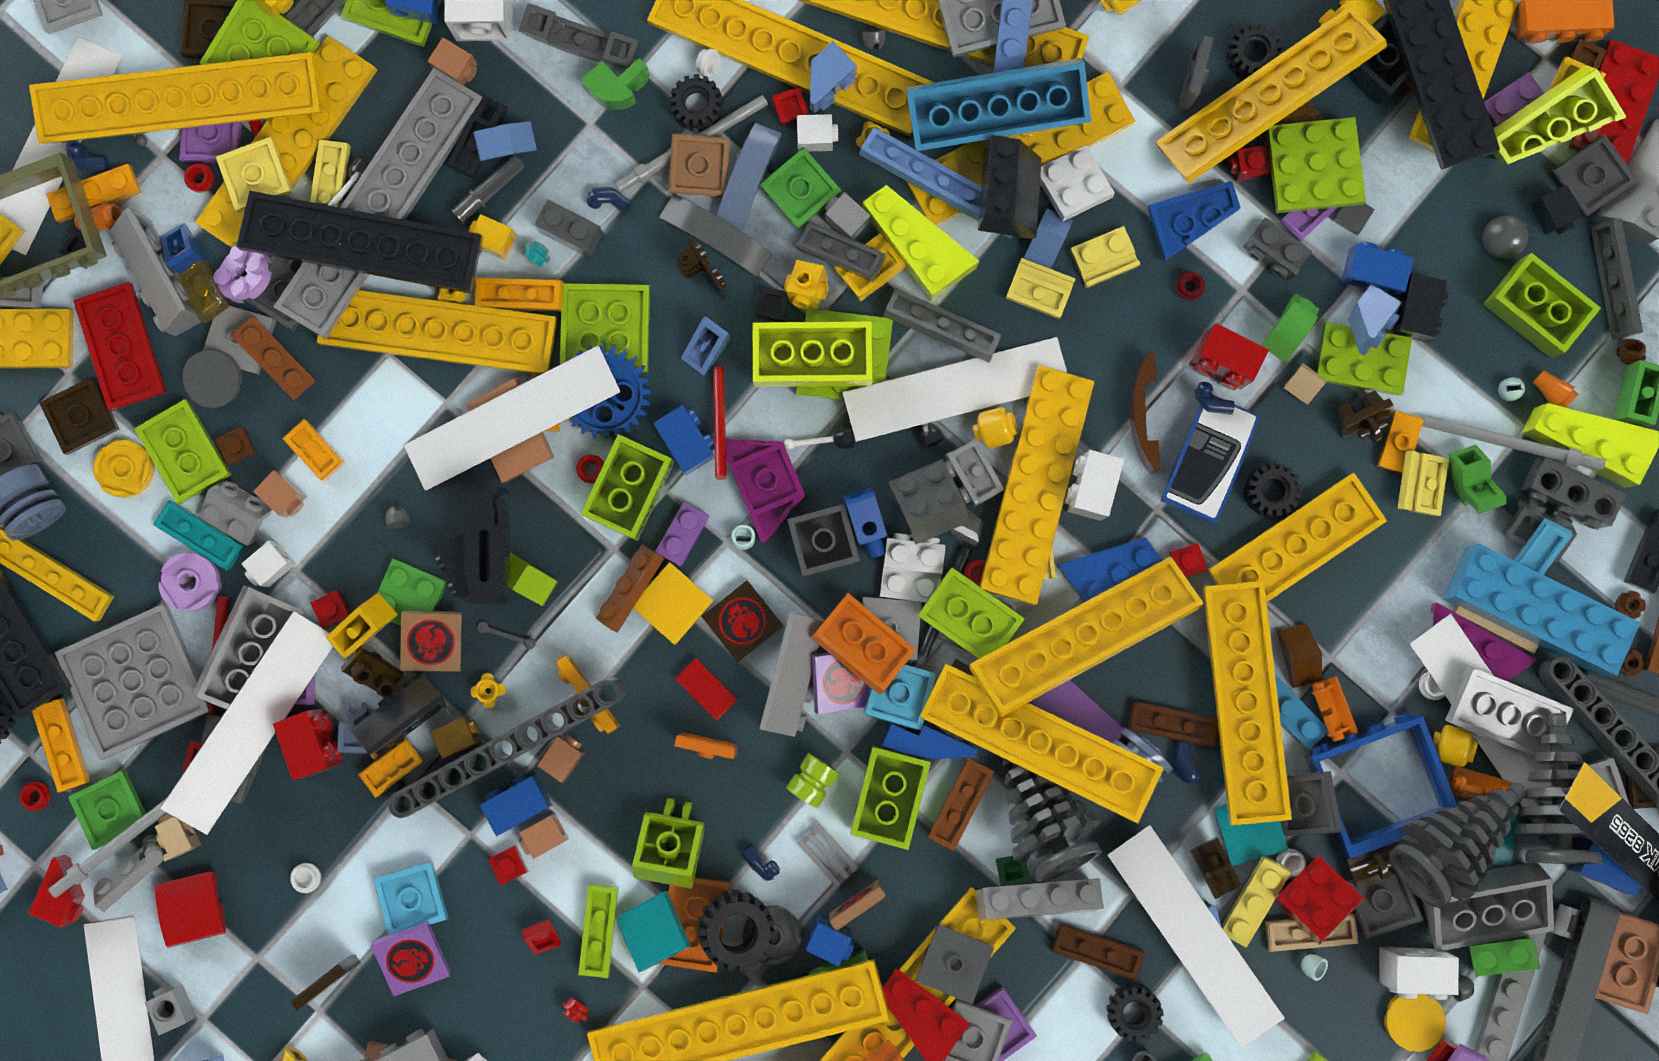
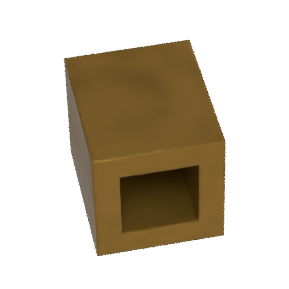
[430,716,481,759]

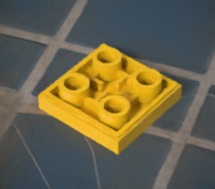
[633,562,714,645]

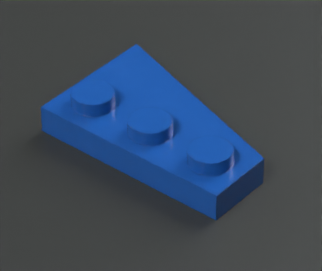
[1147,181,1241,262]
[1057,538,1163,603]

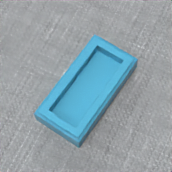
[1514,518,1573,575]

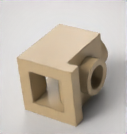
[155,814,201,861]

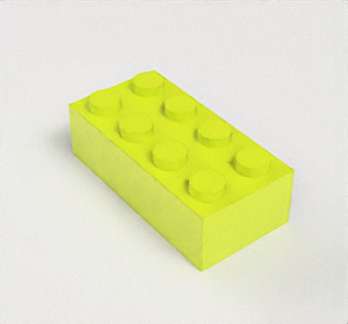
[753,321,872,387]

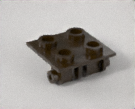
[677,238,727,300]

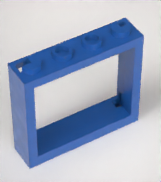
[1304,712,1457,859]

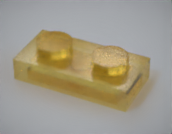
[178,259,229,323]

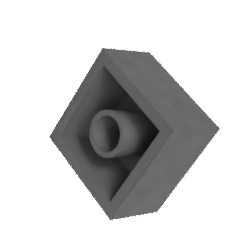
[889,459,970,545]
[787,504,860,578]

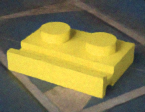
[1069,226,1140,288]
[1005,258,1076,319]
[1397,451,1449,516]

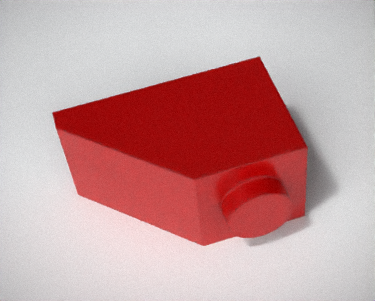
[28,855,85,928]

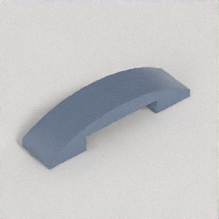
[716,123,782,232]

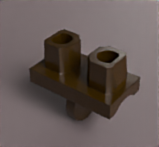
[1336,390,1394,442]
[341,646,403,698]
[1190,837,1242,899]
[1345,841,1399,888]

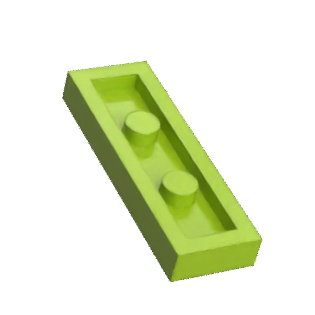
[578,884,619,978]

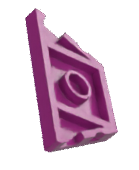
[726,438,805,544]
[1431,603,1536,681]

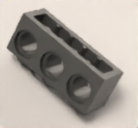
[1521,457,1627,530]

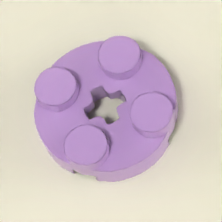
[213,244,272,303]
[159,553,222,611]

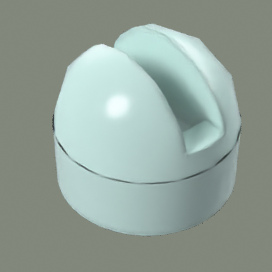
[1498,377,1525,401]
[732,525,755,550]
[1301,954,1328,981]

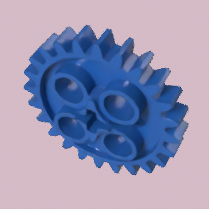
[567,343,652,439]

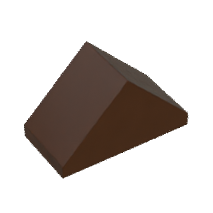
[1277,624,1322,688]

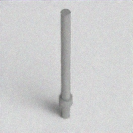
[615,95,768,193]
[1422,415,1606,471]
[48,796,169,898]

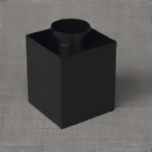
[1530,185,1583,235]

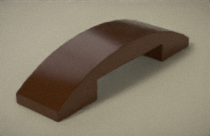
[1129,353,1160,473]

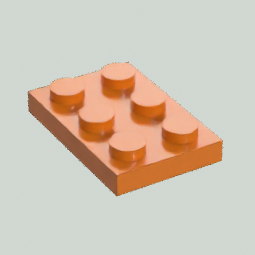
[811,593,916,695]
[659,877,730,973]

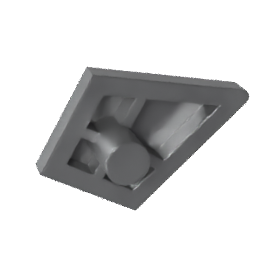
[950,507,983,546]

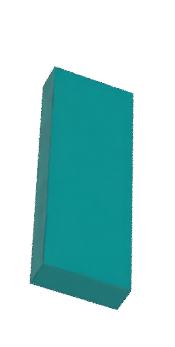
[153,500,245,571]

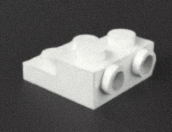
[880,533,946,603]

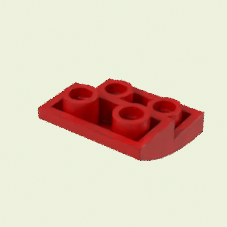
[154,871,226,948]

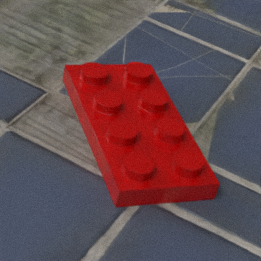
[1568,39,1659,164]
[73,282,167,411]

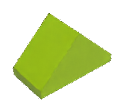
[507,552,558,606]

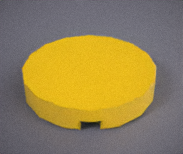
[93,440,155,498]
[1384,994,1446,1052]

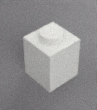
[797,114,838,152]
[242,541,296,587]

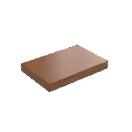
[466,378,555,483]
[1595,912,1659,1014]

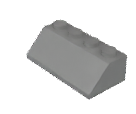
[1595,119,1659,246]
[110,207,206,337]
[192,585,304,709]
[759,612,824,737]
[1421,863,1554,952]

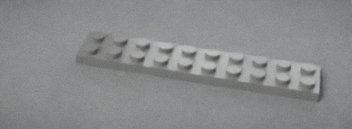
[273,68,483,340]

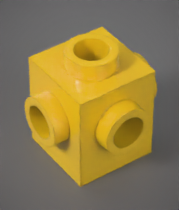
[784,260,829,309]

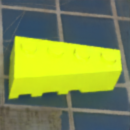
[1493,66,1626,164]
[862,185,979,302]
[1521,403,1659,488]

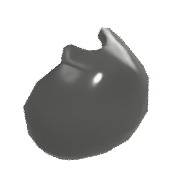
[1482,215,1529,259]

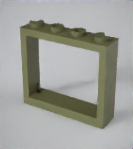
[0,152,107,299]

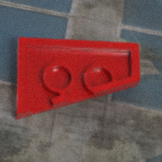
[882,968,970,1061]

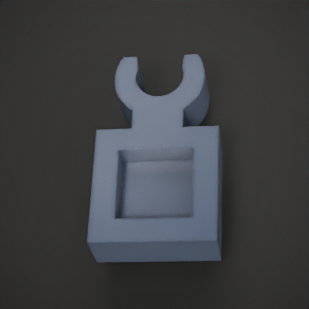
[337,702,368,754]

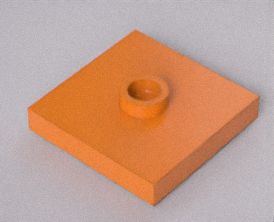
[674,732,738,759]

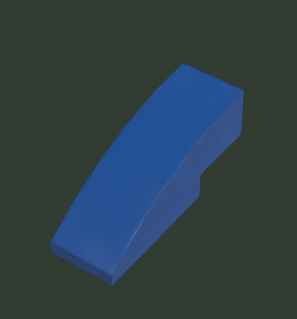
[882,723,978,759]

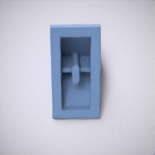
[473,121,537,161]
[1024,208,1073,269]
[681,316,731,375]

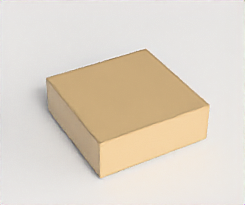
[1284,363,1326,405]

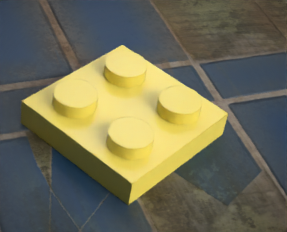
[216,136,293,213]

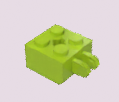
[632,798,705,889]

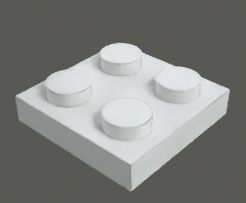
[1040,146,1115,222]

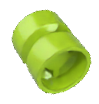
[786,753,840,809]

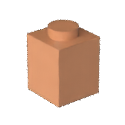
[427,37,477,86]
[253,470,307,517]
[537,734,586,783]
[519,813,569,859]

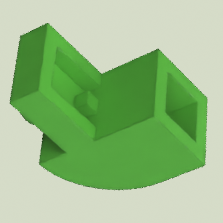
[581,58,650,110]
[1261,293,1320,362]
[1449,444,1506,514]

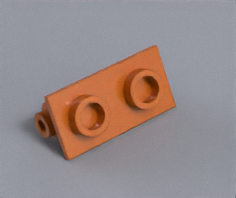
[1311,677,1358,741]
[1449,766,1513,800]

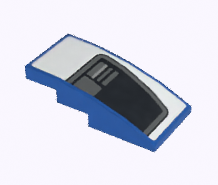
[1160,395,1260,525]

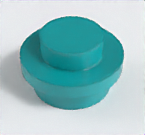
[522,240,550,267]

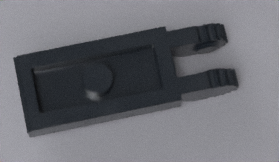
[447,96,508,180]
[1623,508,1659,594]

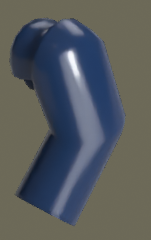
[66,141,109,171]
[586,187,631,213]
[1194,381,1235,415]
[1172,740,1201,784]
[741,844,780,881]

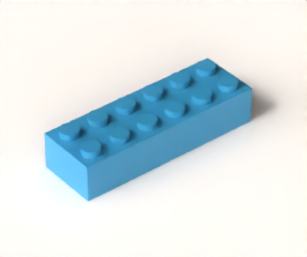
[906,58,1091,151]
[1443,543,1640,677]

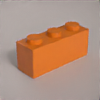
[1515,0,1614,44]

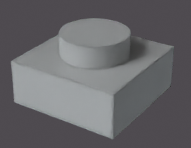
[1551,904,1582,939]

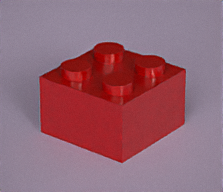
[1189,323,1269,391]
[273,709,343,781]
[1275,855,1364,945]

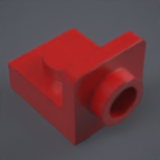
[1228,145,1271,182]

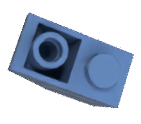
[810,41,857,114]
[1348,284,1402,356]

